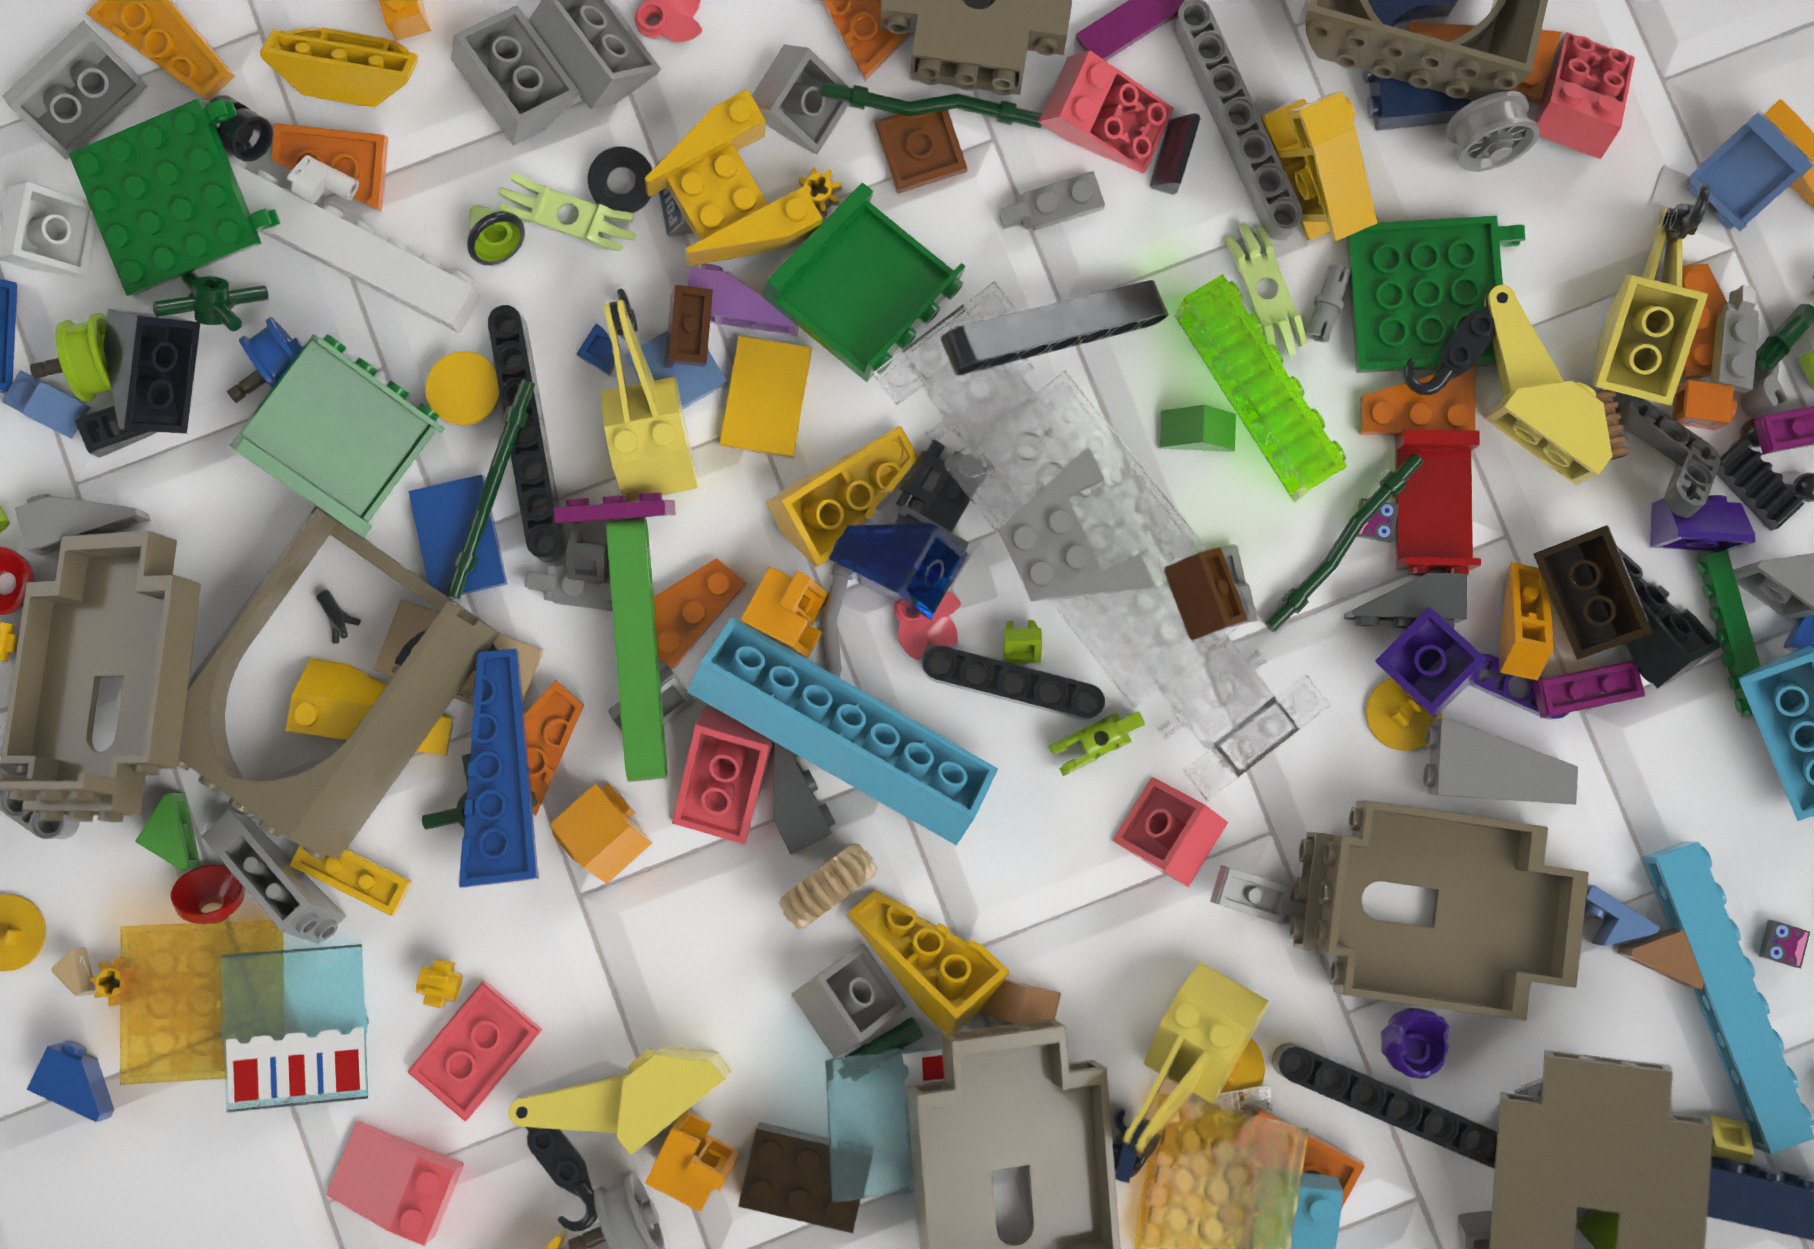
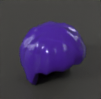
[1381,1008,1449,1079]

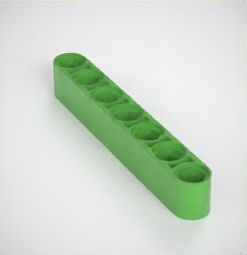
[606,517,668,782]

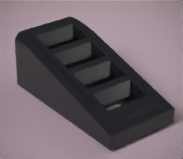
[75,406,158,458]

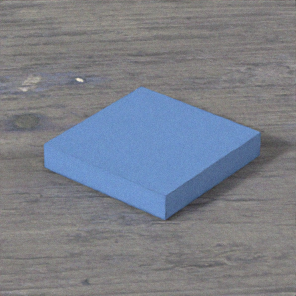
[625,331,728,409]

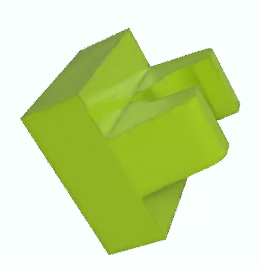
[1003,620,1042,663]

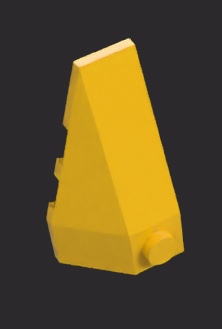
[765,426,918,567]
[285,658,454,756]
[847,890,1010,1033]

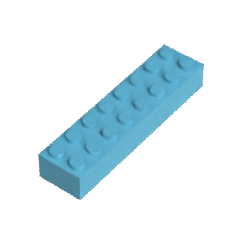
[687,617,998,846]

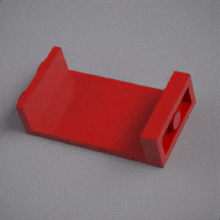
[1395,429,1481,576]

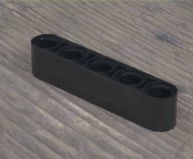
[922,646,1105,720]

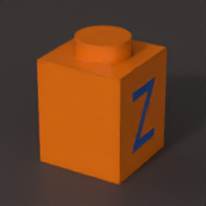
[1672,380,1737,430]

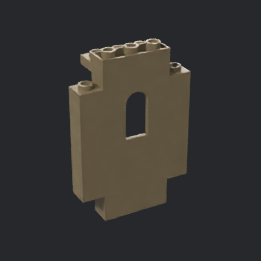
[880,0,1072,96]
[0,531,201,823]
[1289,800,1589,1021]
[907,1019,1121,1249]
[1489,1050,1713,1249]

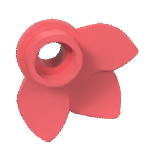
[635,0,702,43]
[894,589,961,660]

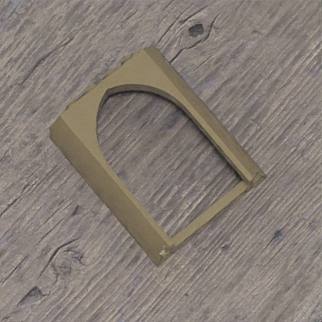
[1305,0,1548,101]
[178,506,500,861]

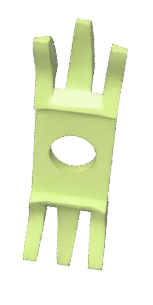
[498,172,637,252]
[1224,222,1307,358]

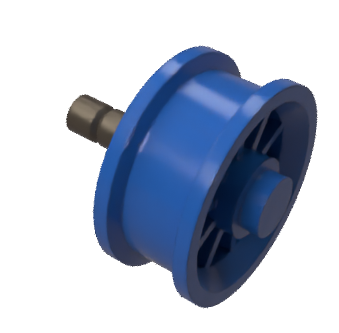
[227,317,304,403]

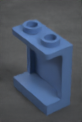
[1687,110,1814,232]

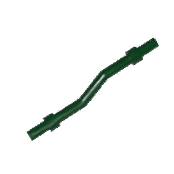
[821,81,1042,128]
[445,379,536,600]
[1264,453,1424,633]

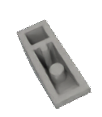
[15,494,151,556]

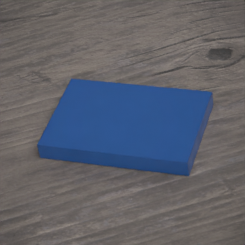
[408,474,508,598]

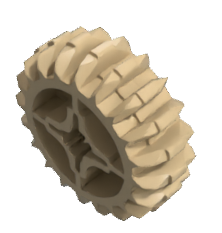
[779,844,877,929]

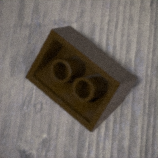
[1533,525,1653,660]

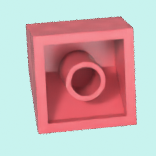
[1112,777,1229,888]

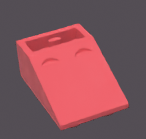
[1534,32,1635,159]
[1038,50,1174,174]

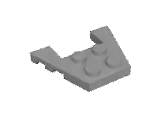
[998,447,1155,602]

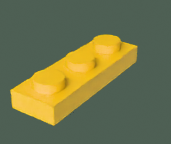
[290,845,412,916]

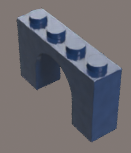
[1362,0,1472,131]

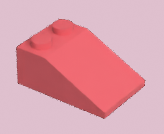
[672,706,774,845]
[326,1121,465,1246]

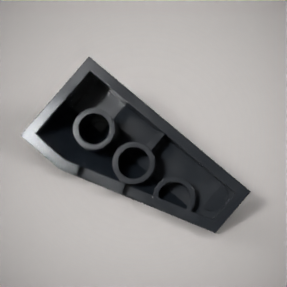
[1617,546,1722,689]

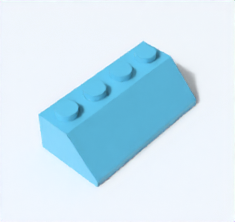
[1738,646,1814,821]

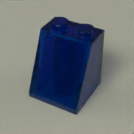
[828,523,969,620]

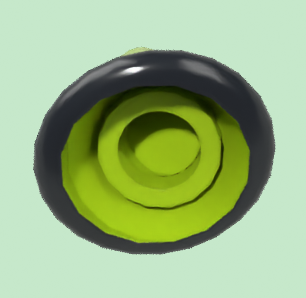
[467,205,525,266]

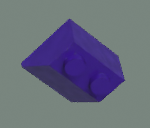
[1650,495,1756,552]
[1375,606,1489,719]

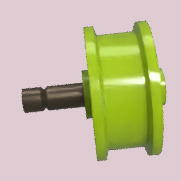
[30,312,112,403]

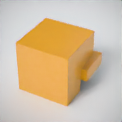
[740,566,829,659]
[549,782,652,884]
[645,1110,741,1213]

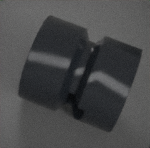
[208,96,273,162]

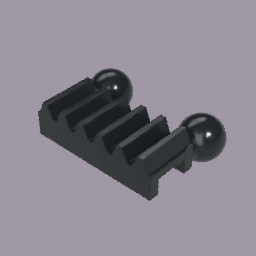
[1716,418,1814,531]

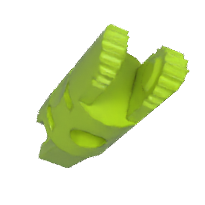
[1048,711,1146,777]

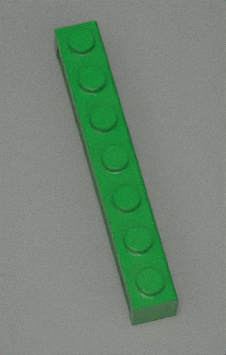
[1696,550,1761,717]

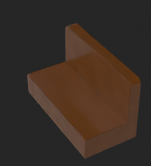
[664,285,713,368]
[1164,547,1248,641]

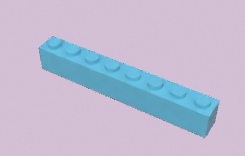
[1642,841,1814,1154]

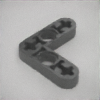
[1618,397,1721,518]

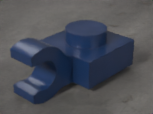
[1113,1107,1138,1183]

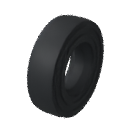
[587,146,653,213]

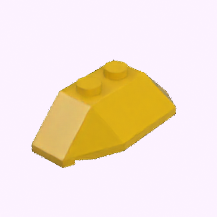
[260,27,419,108]

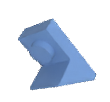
[2,370,90,439]
[1585,885,1660,946]

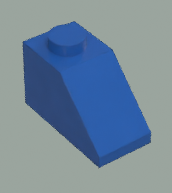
[26,1040,114,1122]

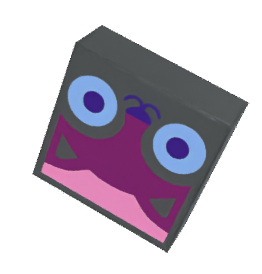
[1357,498,1399,543]
[1758,920,1810,969]

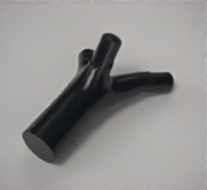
[316,590,361,644]

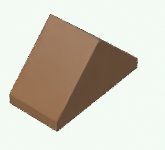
[1617,929,1705,990]
[979,979,1061,1024]

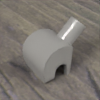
[1740,364,1788,417]

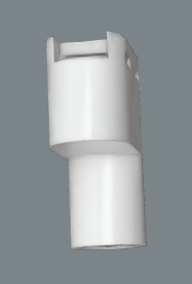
[286,155,359,203]

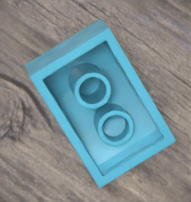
[1251,1167,1343,1249]

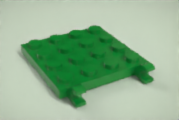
[68,98,281,296]
[1346,216,1526,373]

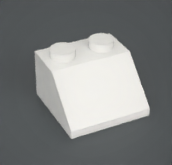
[0,181,96,277]

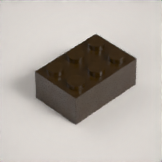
[738,1122,872,1234]

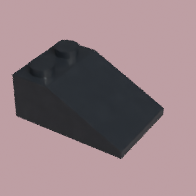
[103,309,201,434]

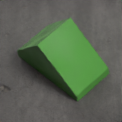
[1160,405,1236,452]
[135,793,201,870]

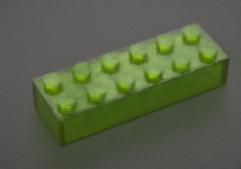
[1174,274,1348,503]

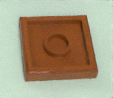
[875,110,967,194]

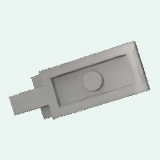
[1000,171,1105,231]
[1710,285,1759,393]
[525,565,613,611]
[1210,865,1305,925]

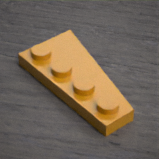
[85,0,236,101]

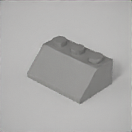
[528,0,661,109]
[451,5,580,146]
[2,21,148,160]

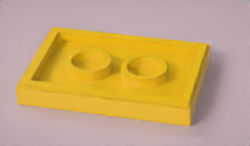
[720,336,812,458]

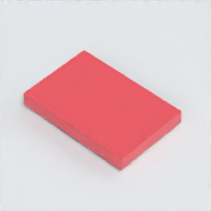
[407,981,543,1122]

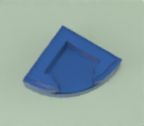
[576,323,615,376]

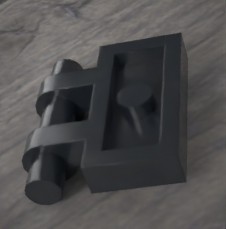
[895,440,988,532]

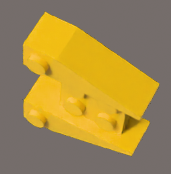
[645,89,823,266]
[1260,92,1377,241]

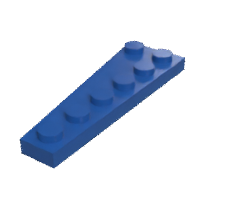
[459,648,539,888]

